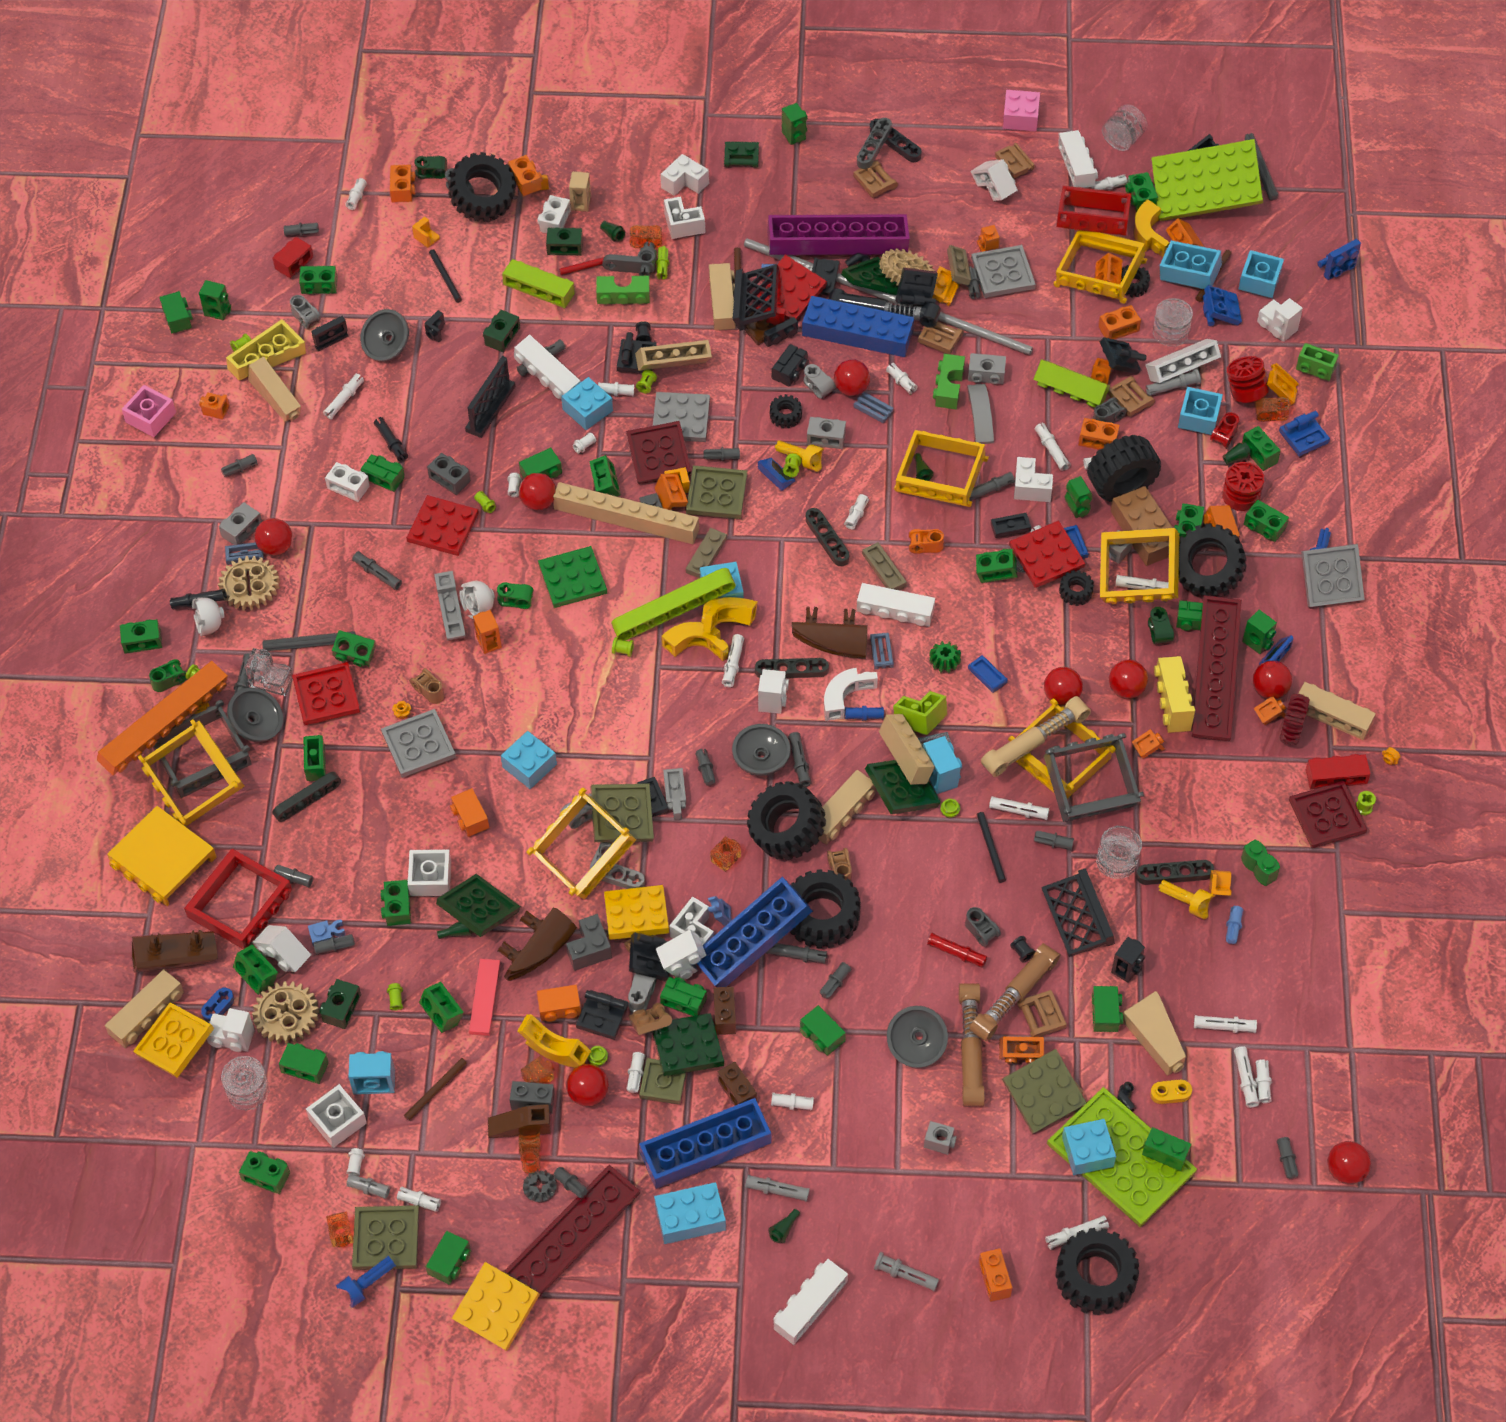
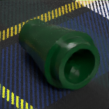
[600,221,626,242]
[1222,442,1251,465]

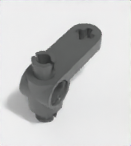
[602,242,657,277]

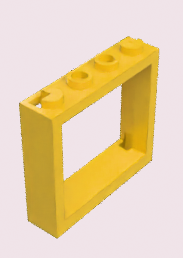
[1100,528,1179,604]

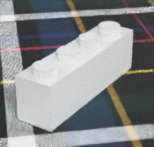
[1058,130,1098,188]
[514,335,580,400]
[1145,339,1221,383]
[856,583,935,627]
[773,1259,848,1345]

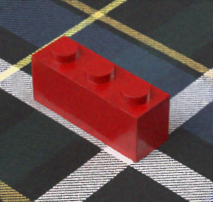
[1305,754,1371,790]

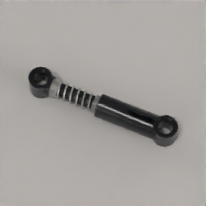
[828,289,941,328]

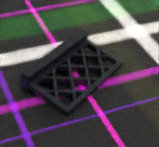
[732,264,779,331]
[465,356,516,438]
[1041,868,1115,957]

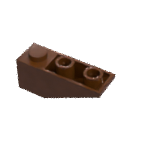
[488,1104,551,1138]

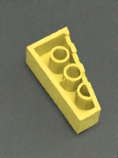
[226,319,306,380]
[1154,656,1195,733]

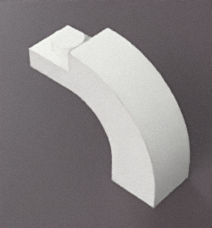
[824,668,878,721]

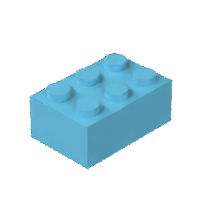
[1160,240,1222,289]
[654,1182,726,1244]

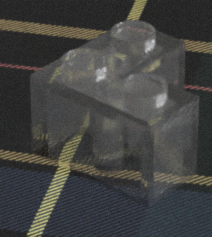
[245,648,293,696]

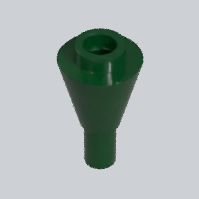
[914,453,934,481]
[437,921,472,939]
[768,1209,800,1243]

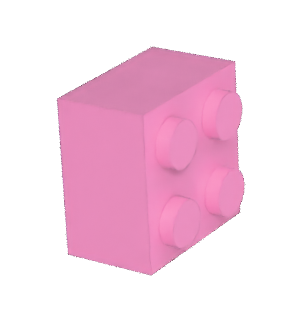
[1003,90,1040,131]
[122,385,176,437]

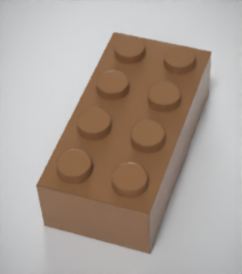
[1111,486,1180,566]

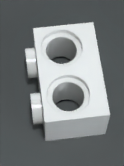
[537,195,571,233]
[325,462,370,502]

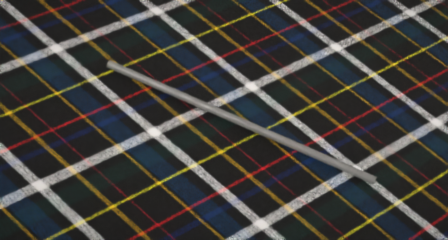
[744,238,1033,355]

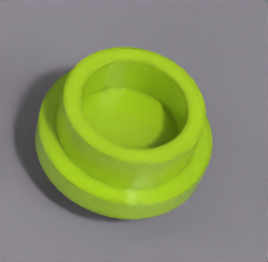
[941,798,960,818]
[588,1046,608,1066]

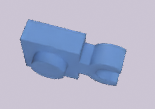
[708,896,731,926]
[308,920,345,946]

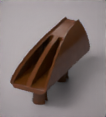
[791,606,868,659]
[497,907,577,981]
[132,930,218,973]

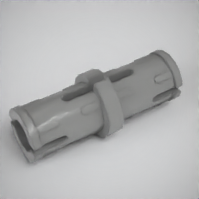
[346,1173,390,1199]

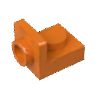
[1091,358,1113,384]
[1254,697,1287,725]
[1132,729,1165,759]

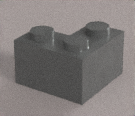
[566,914,612,971]

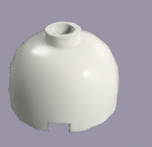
[459,581,495,619]
[192,598,224,636]

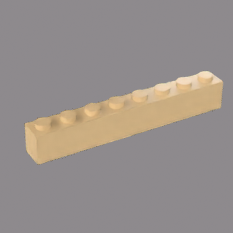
[553,482,699,545]

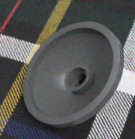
[360,309,409,362]
[227,688,283,742]
[732,724,790,776]
[887,1006,948,1068]

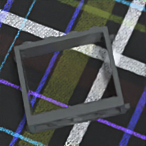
[153,700,252,798]
[1044,733,1144,822]

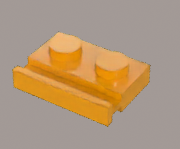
[932,266,959,306]
[1267,363,1299,405]

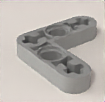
[590,842,645,889]

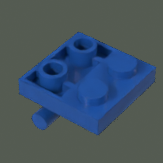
[1317,239,1361,280]
[1203,285,1242,326]
[1279,410,1330,457]

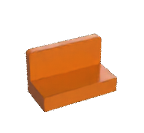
[1166,218,1204,247]
[655,474,688,510]

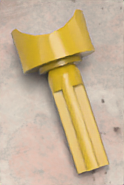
[775,440,825,472]
[1158,880,1215,919]

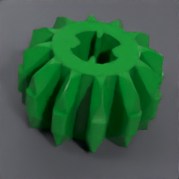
[929,641,961,674]

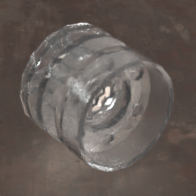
[1102,104,1148,151]
[1153,298,1193,346]
[1096,826,1142,879]
[221,1056,269,1110]

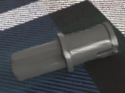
[284,222,319,236]
[966,267,981,299]
[703,447,740,461]
[221,454,258,477]
[695,749,715,786]
[1034,831,1074,851]
[274,865,313,888]
[314,934,355,955]
[820,962,852,999]
[1276,1137,1298,1179]
[553,1167,588,1198]

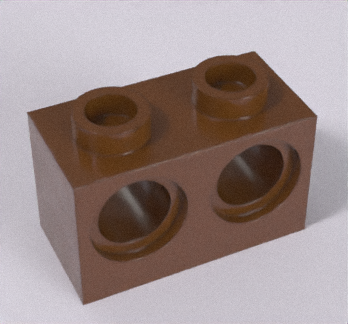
[713,987,736,1035]
[717,1062,757,1106]

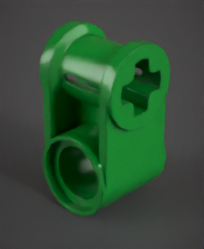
[497,582,534,609]
[149,659,187,692]

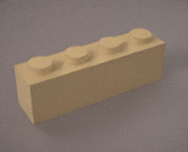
[709,263,736,330]
[635,340,712,371]
[1298,682,1376,741]
[879,714,935,785]
[818,770,876,845]
[105,969,184,1048]

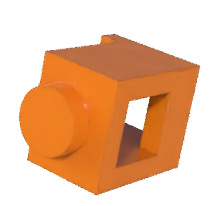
[977,225,1000,252]
[199,392,230,420]

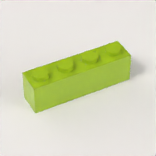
[502,259,575,308]
[1033,359,1110,407]

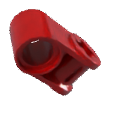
[1210,412,1239,448]

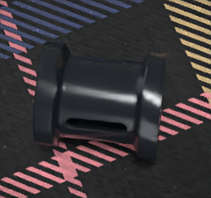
[635,321,652,342]
[1010,936,1036,963]

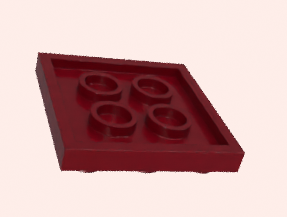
[626,421,691,484]
[1289,781,1367,849]

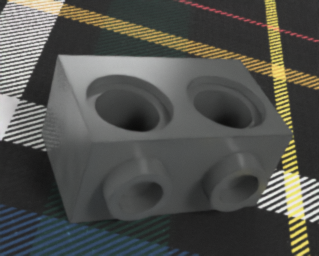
[427,453,471,495]

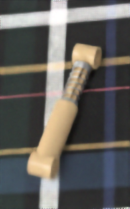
[981,696,1091,777]

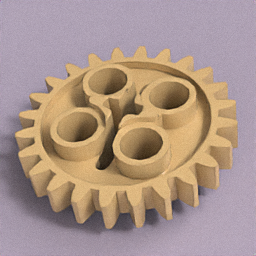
[879,248,935,285]
[218,556,280,611]
[252,981,319,1045]

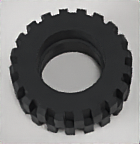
[448,152,516,222]
[1087,435,1161,502]
[1179,524,1247,598]
[747,781,826,860]
[790,869,861,949]
[1055,1228,1139,1315]

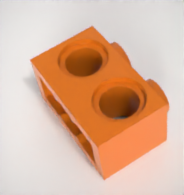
[508,155,543,196]
[390,164,416,203]
[1095,253,1123,297]
[1098,305,1141,340]
[1078,418,1120,450]
[473,610,502,654]
[978,1248,1012,1302]

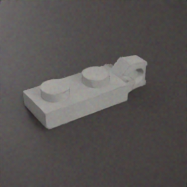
[663,768,686,820]

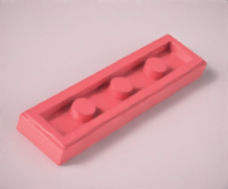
[469,959,501,1036]

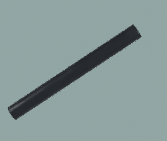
[429,249,462,303]
[977,812,1006,883]

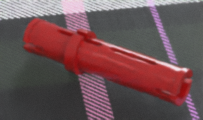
[927,933,987,968]

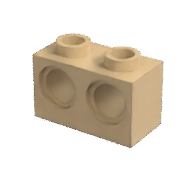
[569,171,591,212]

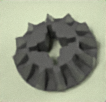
[523,1169,556,1202]

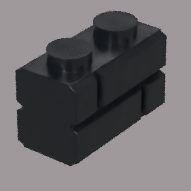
[771,344,809,387]

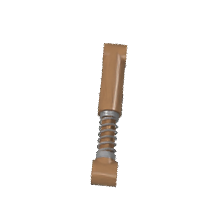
[969,943,1061,1042]
[959,984,984,1106]

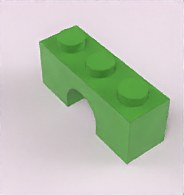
[596,276,650,304]
[933,354,965,410]

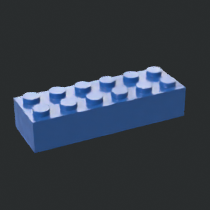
[802,296,914,357]
[697,877,813,987]
[639,1098,771,1189]

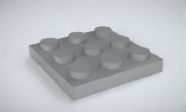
[971,245,1036,298]
[653,392,710,442]
[1301,544,1365,607]
[381,709,456,778]

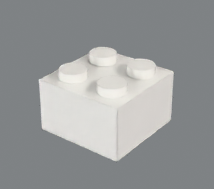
[408,850,451,896]
[306,1084,367,1148]

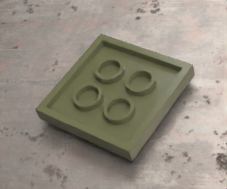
[686,465,748,519]
[590,784,654,843]
[1002,1049,1086,1134]
[352,1205,419,1270]

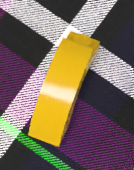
[1133,200,1170,257]
[701,597,758,633]
[661,622,729,661]
[517,1014,591,1068]

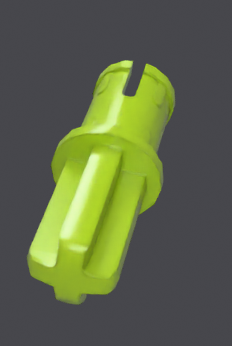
[656,246,669,280]

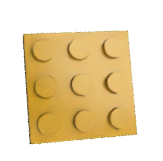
[604,885,669,940]
[133,1002,214,1078]
[452,1262,540,1351]

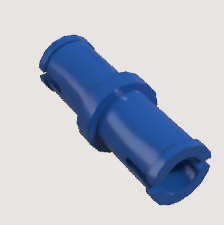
[844,706,884,721]

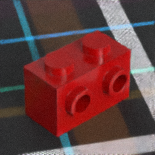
[272,236,313,279]

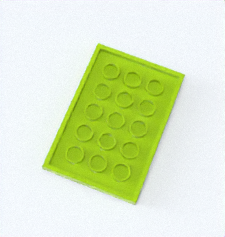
[1151,139,1263,221]
[1047,1087,1197,1227]

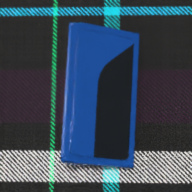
[758,458,795,491]
[1259,635,1294,665]

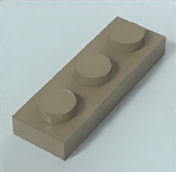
[947,245,971,285]
[686,528,727,578]
[862,542,907,590]

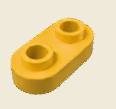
[1150,1080,1192,1104]

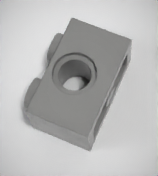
[968,353,1006,384]
[807,417,846,449]
[219,502,262,545]

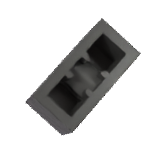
[510,1081,555,1114]

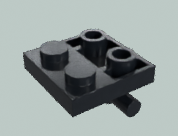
[895,267,938,306]
[617,332,657,374]
[1100,337,1147,375]
[629,932,669,981]
[576,990,629,1040]

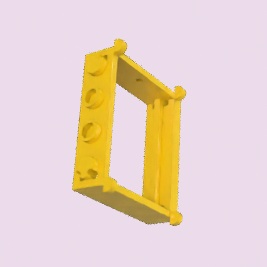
[1053,230,1147,304]
[894,430,989,507]
[1008,698,1116,799]
[138,719,245,826]
[526,787,636,899]

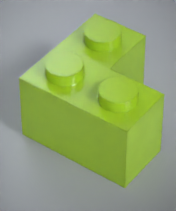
[893,691,947,735]

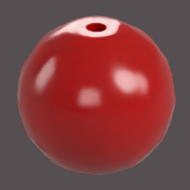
[834,359,870,396]
[519,473,556,510]
[255,518,292,556]
[1109,659,1148,699]
[1253,660,1292,699]
[1044,667,1083,706]
[566,1064,609,1106]
[1327,1141,1371,1185]

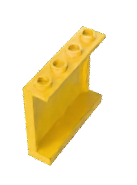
[107,806,217,906]

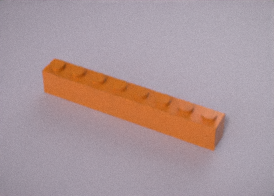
[97,661,228,776]

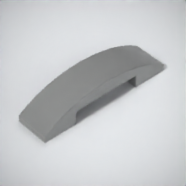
[967,384,994,444]
[434,571,466,640]

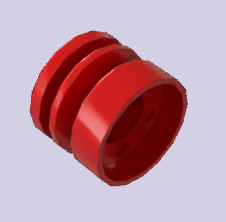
[1226,356,1269,403]
[1222,462,1264,511]

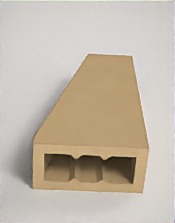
[248,357,301,422]
[1123,991,1186,1076]

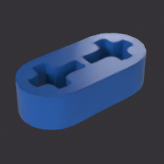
[201,987,234,1023]

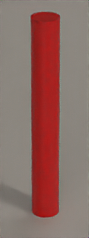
[559,257,611,275]

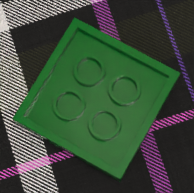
[538,546,607,608]

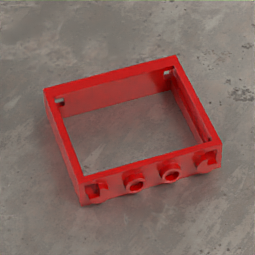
[1056,186,1131,236]
[184,849,292,949]

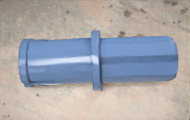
[1226,906,1244,944]

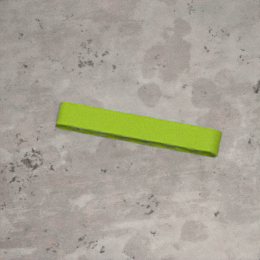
[611,568,736,641]

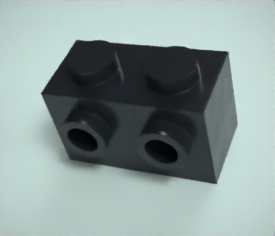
[1111,937,1145,983]

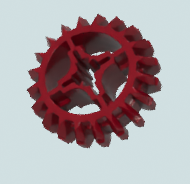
[1280,693,1310,745]

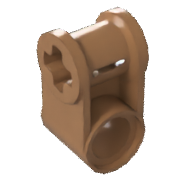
[409,668,444,704]
[827,848,852,880]

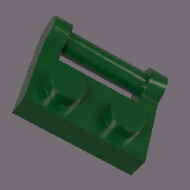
[724,142,759,168]

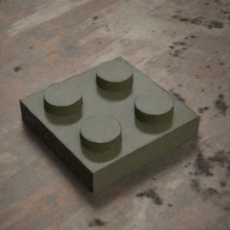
[639,1058,686,1105]

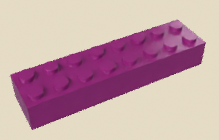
[767,214,910,255]

